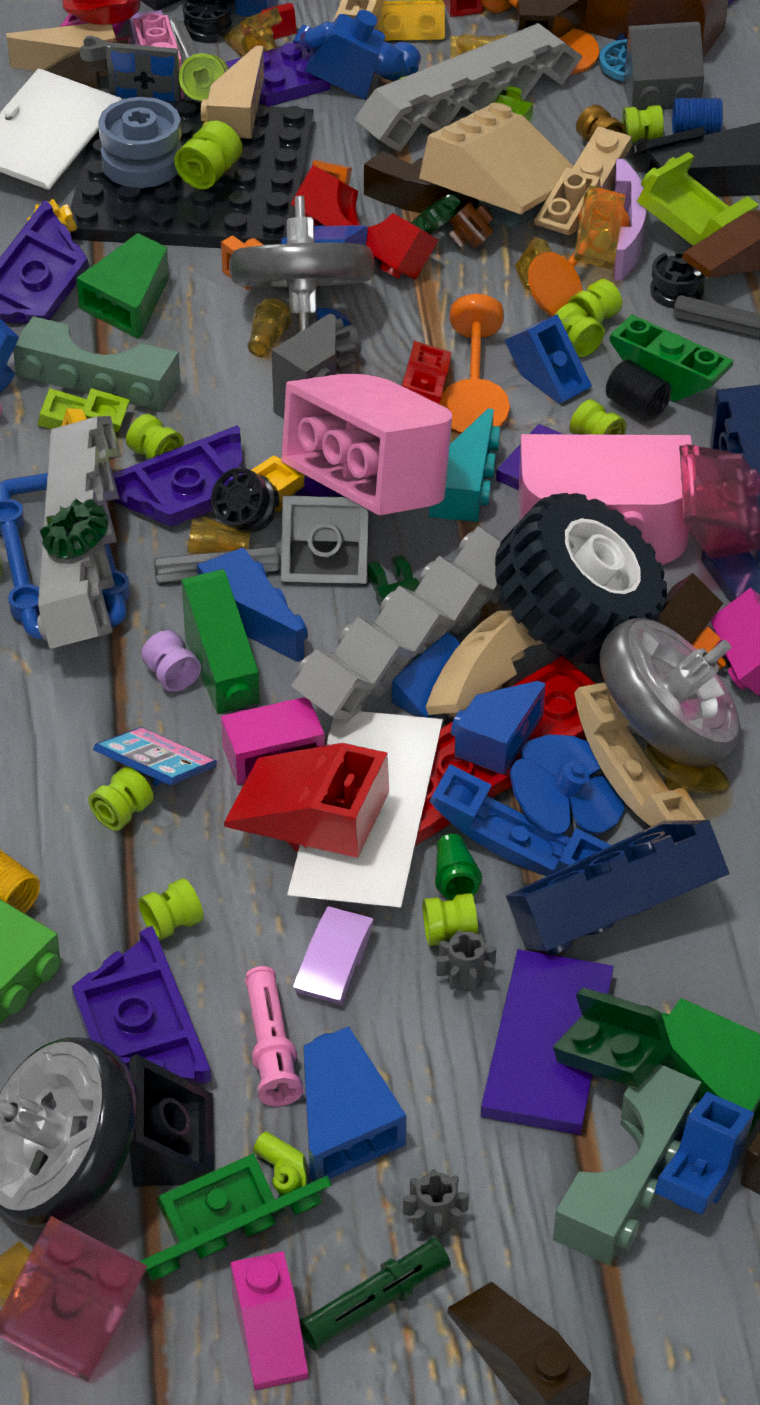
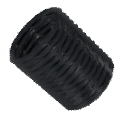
[605,359,672,421]

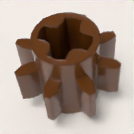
[448,202,494,249]

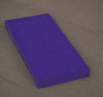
[480,949,614,1135]

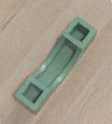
[13,316,181,412]
[553,1064,701,1266]

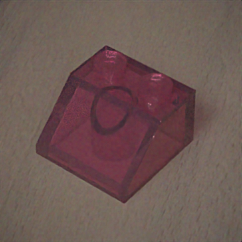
[679,444,760,559]
[0,1216,147,1382]

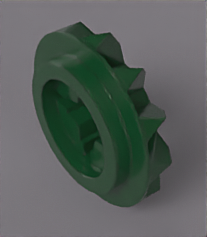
[410,194,461,234]
[40,499,109,559]

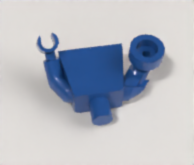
[292,10,421,100]

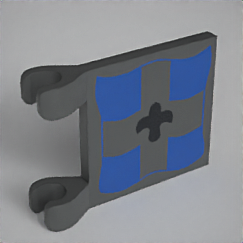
[80,36,181,102]

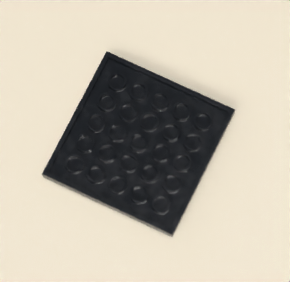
[70,96,314,248]

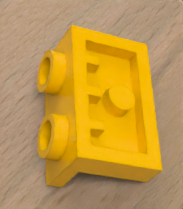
[378,0,445,41]

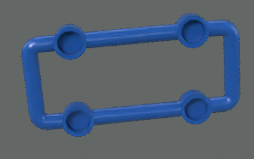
[0,473,130,639]

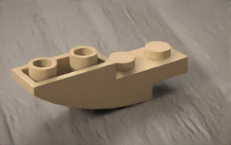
[534,126,632,235]
[426,610,543,718]

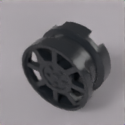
[182,0,232,43]
[650,251,706,309]
[211,467,279,533]

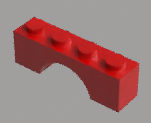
[291,165,439,280]

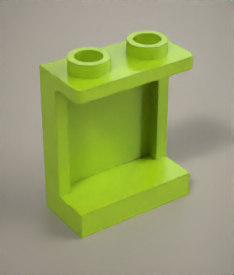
[637,152,759,246]

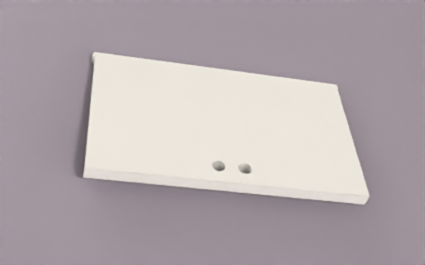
[0,68,122,190]

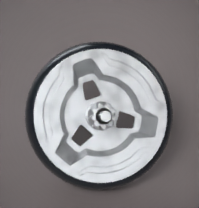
[0,1037,137,1230]

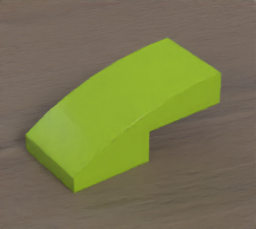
[37,388,130,432]

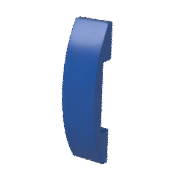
[430,764,612,876]

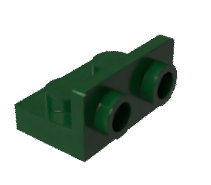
[553,987,673,1089]

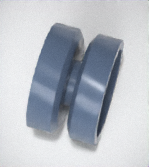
[98,97,182,188]

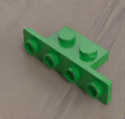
[130,1153,332,1282]

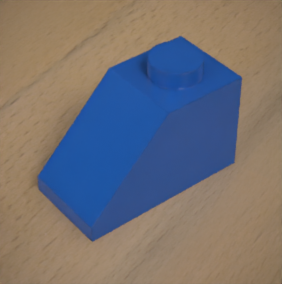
[504,314,592,404]
[451,681,546,775]

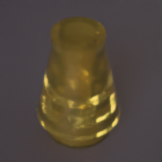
[247,298,291,357]
[187,516,251,554]

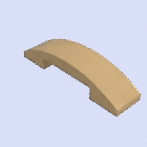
[574,682,705,827]

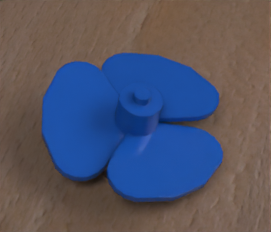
[510,734,624,836]

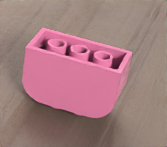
[281,374,452,516]
[518,434,695,565]

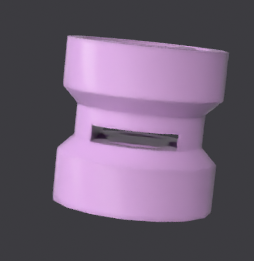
[141,630,201,692]

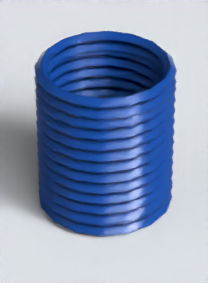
[672,97,723,136]

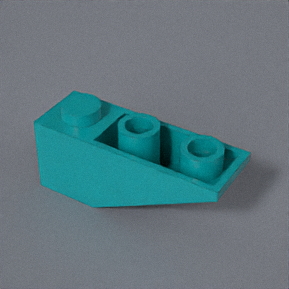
[429,408,501,522]

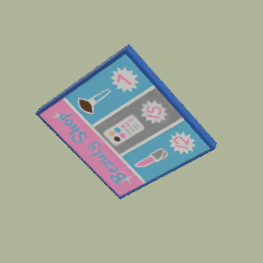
[93,727,217,786]

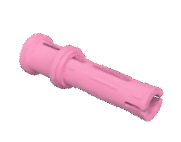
[245,966,303,1107]

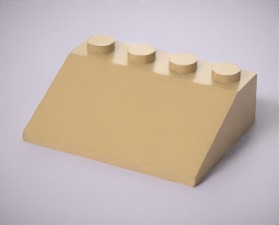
[419,103,574,214]

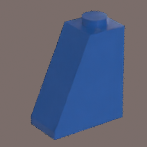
[304,1026,407,1182]

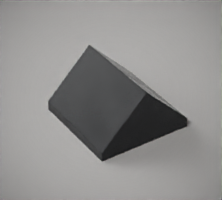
[129,1054,214,1187]

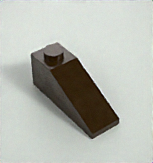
[447,1281,591,1405]

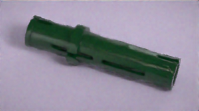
[299,1237,451,1351]

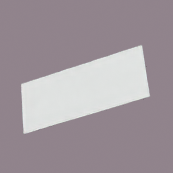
[287,711,443,908]

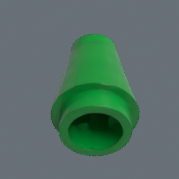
[435,834,482,900]

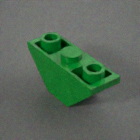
[609,314,734,402]

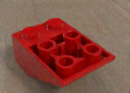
[224,743,389,858]

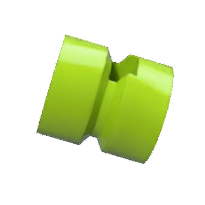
[179,53,229,101]
[174,120,242,189]

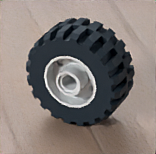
[495,493,667,664]

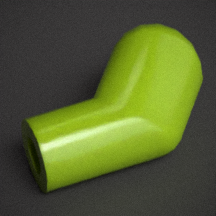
[253,1131,308,1196]

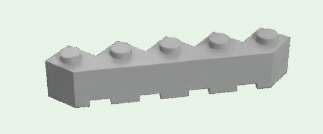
[354,23,583,153]
[37,416,121,649]
[291,526,502,721]

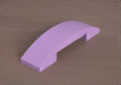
[614,159,646,281]

